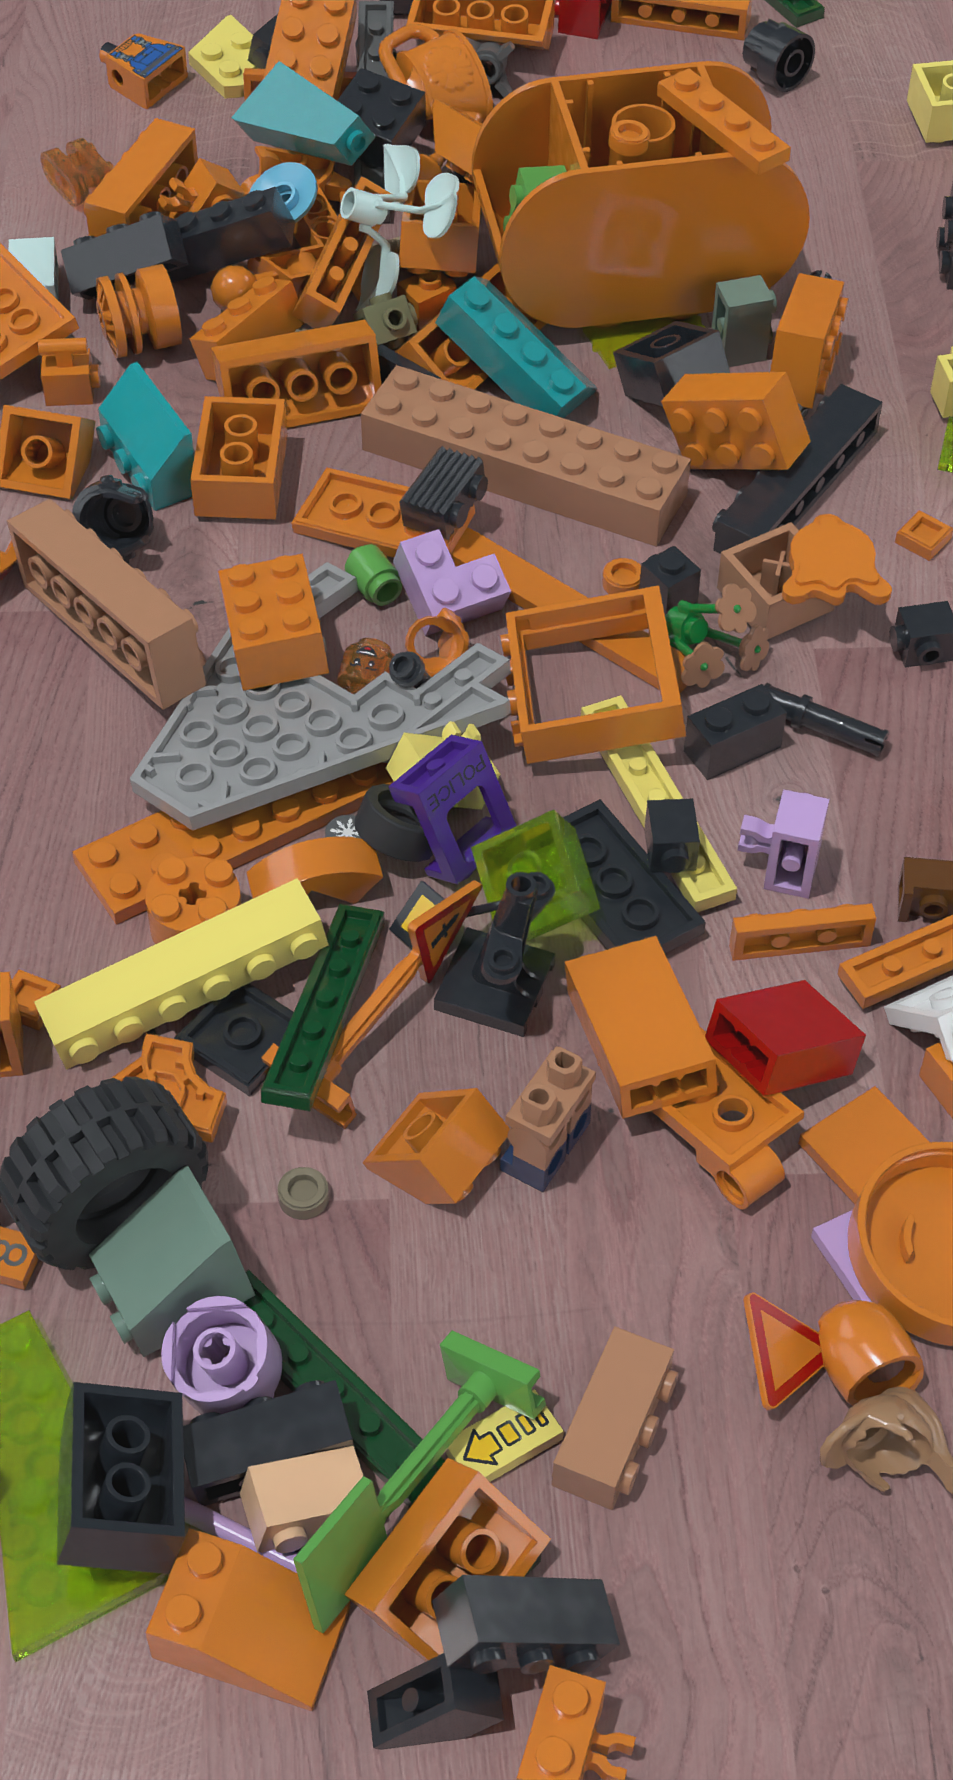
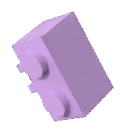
[738,789,829,899]

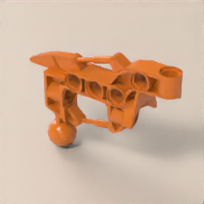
[210,146,367,311]

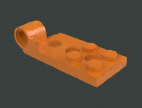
[597,1028,804,1209]

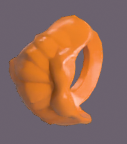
[405,608,470,677]

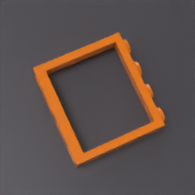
[500,586,686,764]

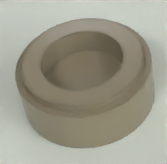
[278,1167,329,1220]

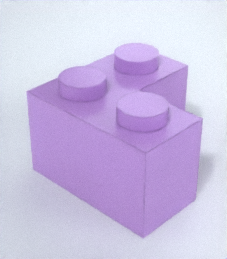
[393,529,511,636]

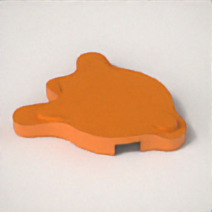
[782,514,892,606]

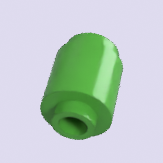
[345,544,402,606]

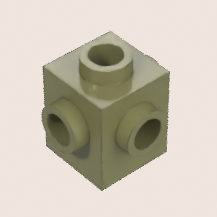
[353,292,418,350]

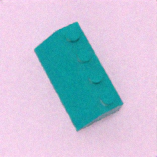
[435,276,598,418]

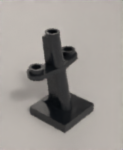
[434,872,556,1037]

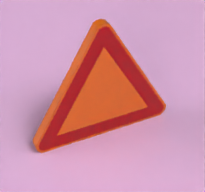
[743,1292,824,1410]

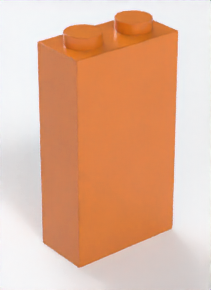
[565,936,717,1119]

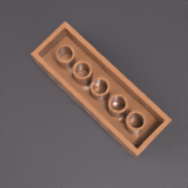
[7,498,206,710]

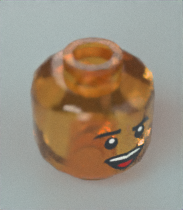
[337,638,395,694]

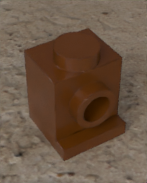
[898,857,953,922]

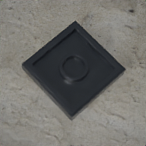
[174,983,294,1097]

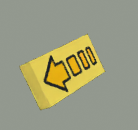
[445,1389,564,1482]

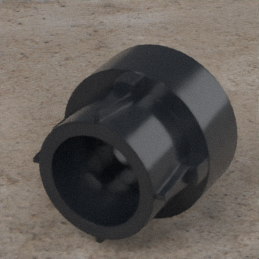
[742,19,815,92]

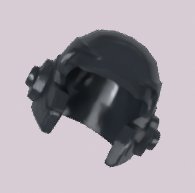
[72,475,154,564]

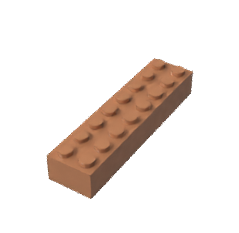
[361,365,691,547]

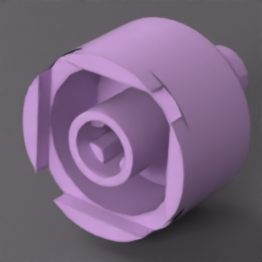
[161,1296,282,1414]

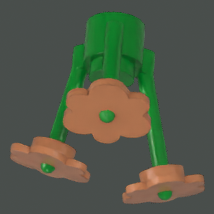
[665,583,769,688]

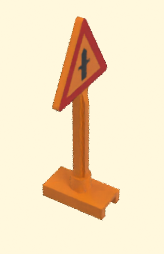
[261,880,483,1129]

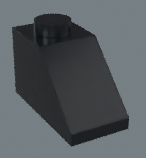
[367,1653,504,1750]

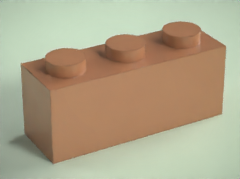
[552,1326,679,1510]

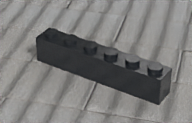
[712,384,883,554]

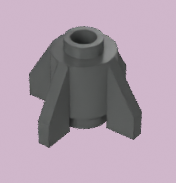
[466,37,515,98]

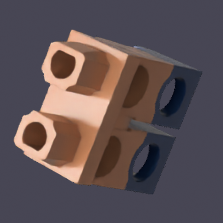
[500,1047,596,1192]

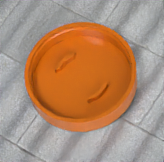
[847,1142,953,1346]

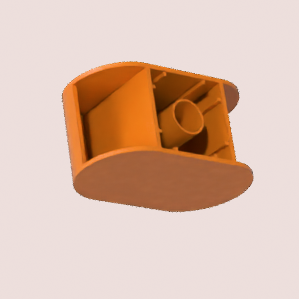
[472,61,810,331]

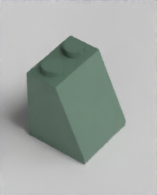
[89,1165,255,1357]

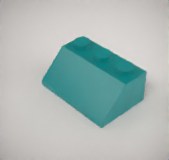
[96,362,194,511]

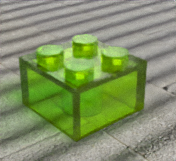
[471,809,601,941]

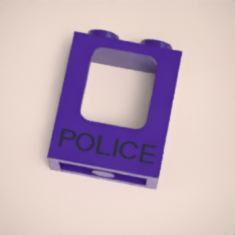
[388,734,519,884]

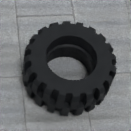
[0,1077,208,1270]

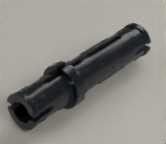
[764,683,889,757]

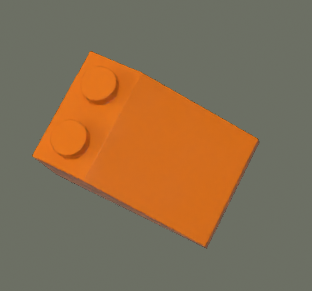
[145,1528,351,1711]

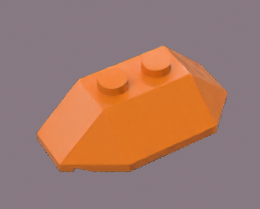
[432,99,483,184]

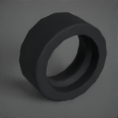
[354,784,433,862]

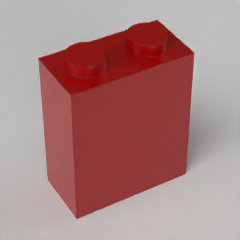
[705,980,866,1096]

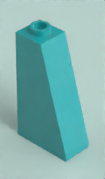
[231,61,376,166]

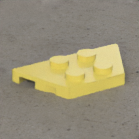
[188,15,258,99]

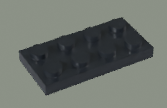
[524,799,706,954]

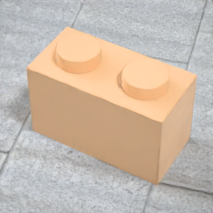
[240,1446,363,1553]

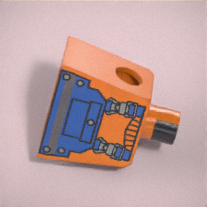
[99,33,188,110]

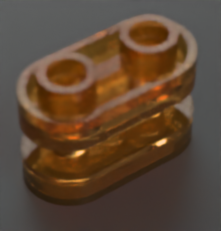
[40,138,114,207]

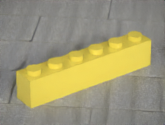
[34,878,328,1070]

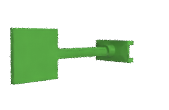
[293,1330,546,1633]

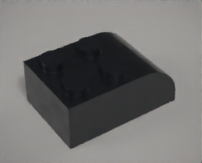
[57,1382,185,1574]

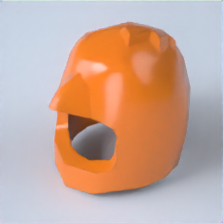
[818,1300,924,1406]

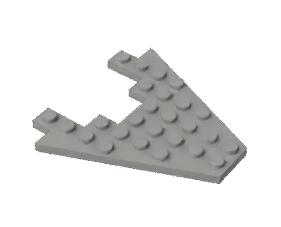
[130,562,511,830]

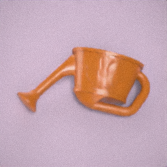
[378,24,493,181]

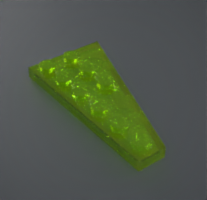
[0,1310,168,1662]

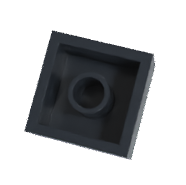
[337,68,426,169]
[613,321,730,407]

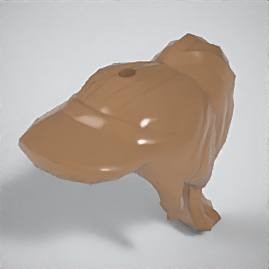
[820,1387,953,1494]

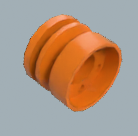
[96,264,182,358]

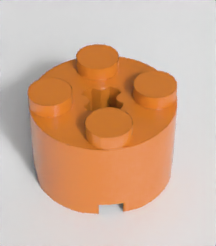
[145,856,242,944]

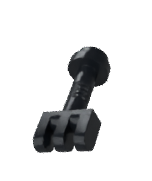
[389,651,432,689]

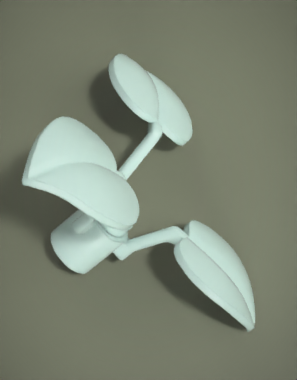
[340,144,460,311]

